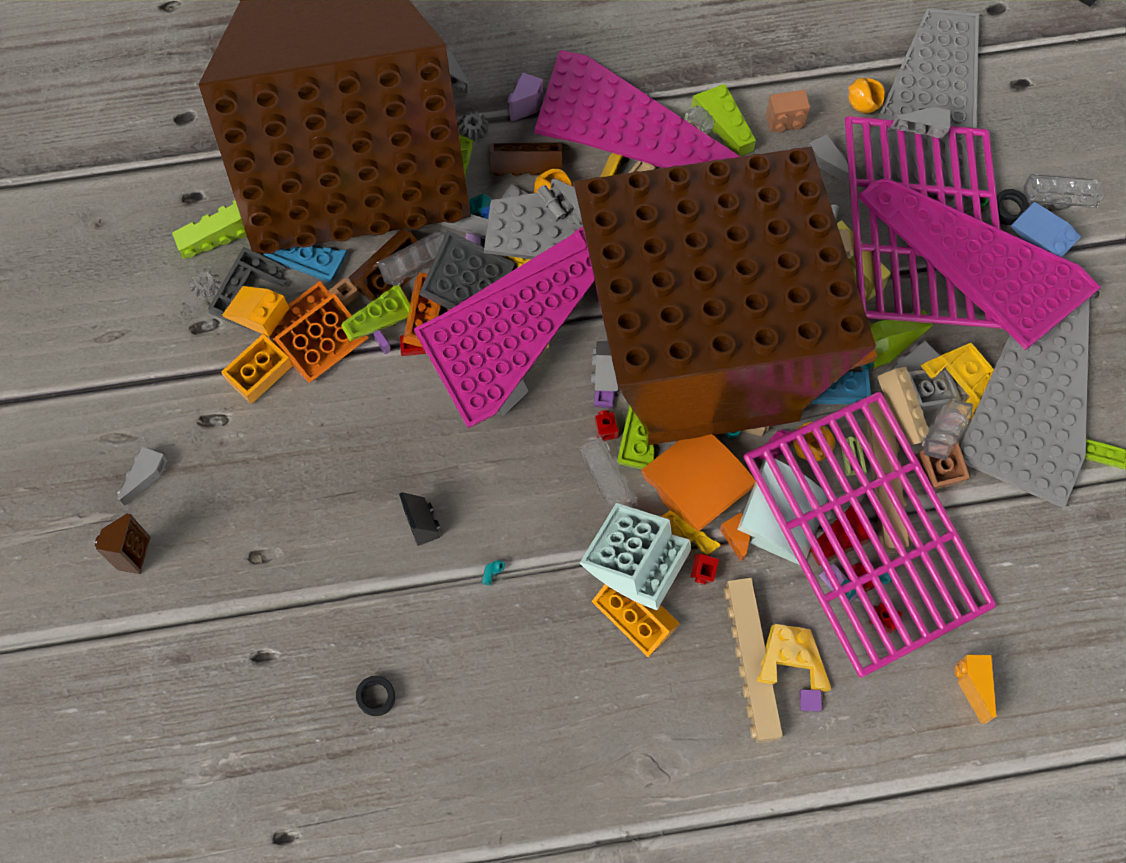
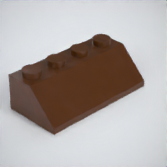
[489,142,562,176]
[348,229,431,302]
[95,513,151,574]

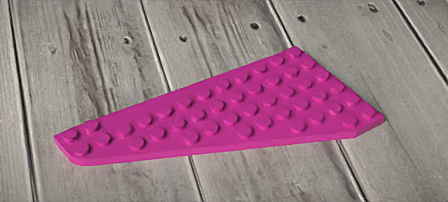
[534,50,740,168]
[858,179,1101,350]
[414,226,595,429]

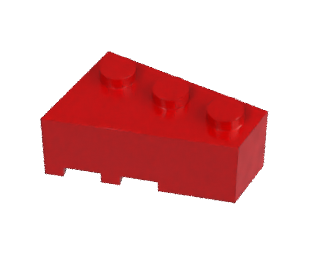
[810,505,871,566]

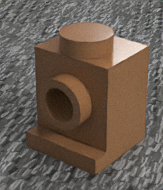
[329,277,359,307]

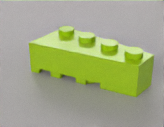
[691,84,756,157]
[172,200,247,259]

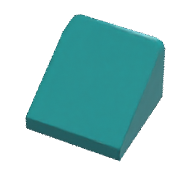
[468,193,491,216]

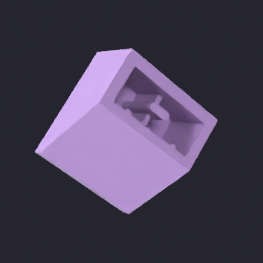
[508,73,543,122]

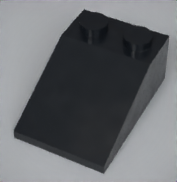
[399,492,441,546]

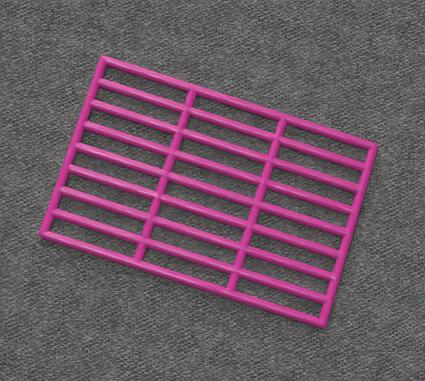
[845,116,1003,329]
[744,392,996,678]

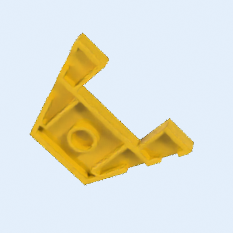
[920,343,994,422]
[661,510,721,556]
[757,624,831,692]

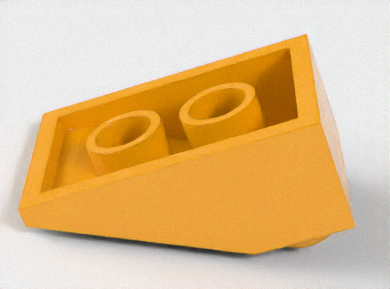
[222,286,289,337]
[954,655,997,724]

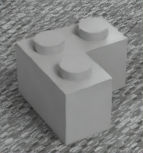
[591,341,618,391]

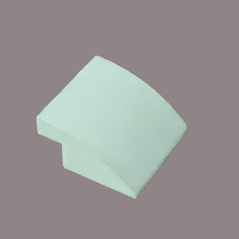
[737,459,828,565]
[580,503,691,610]

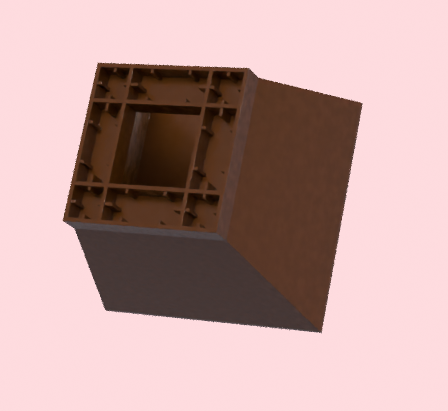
[199,0,471,254]
[574,146,876,445]

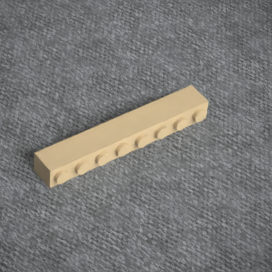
[865,401,911,553]
[724,578,783,743]

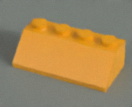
[591,584,680,657]

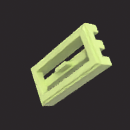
[841,437,867,476]

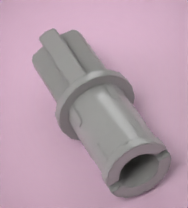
[537,185,566,220]

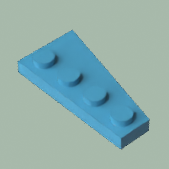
[264,246,347,284]
[810,369,871,404]

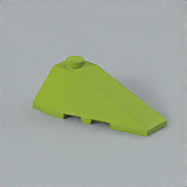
[870,310,933,369]

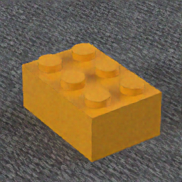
[221,334,293,404]

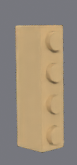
[877,366,932,446]

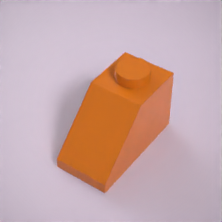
[719,512,750,561]

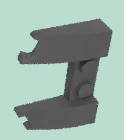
[208,247,285,330]

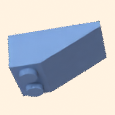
[1011,202,1081,257]

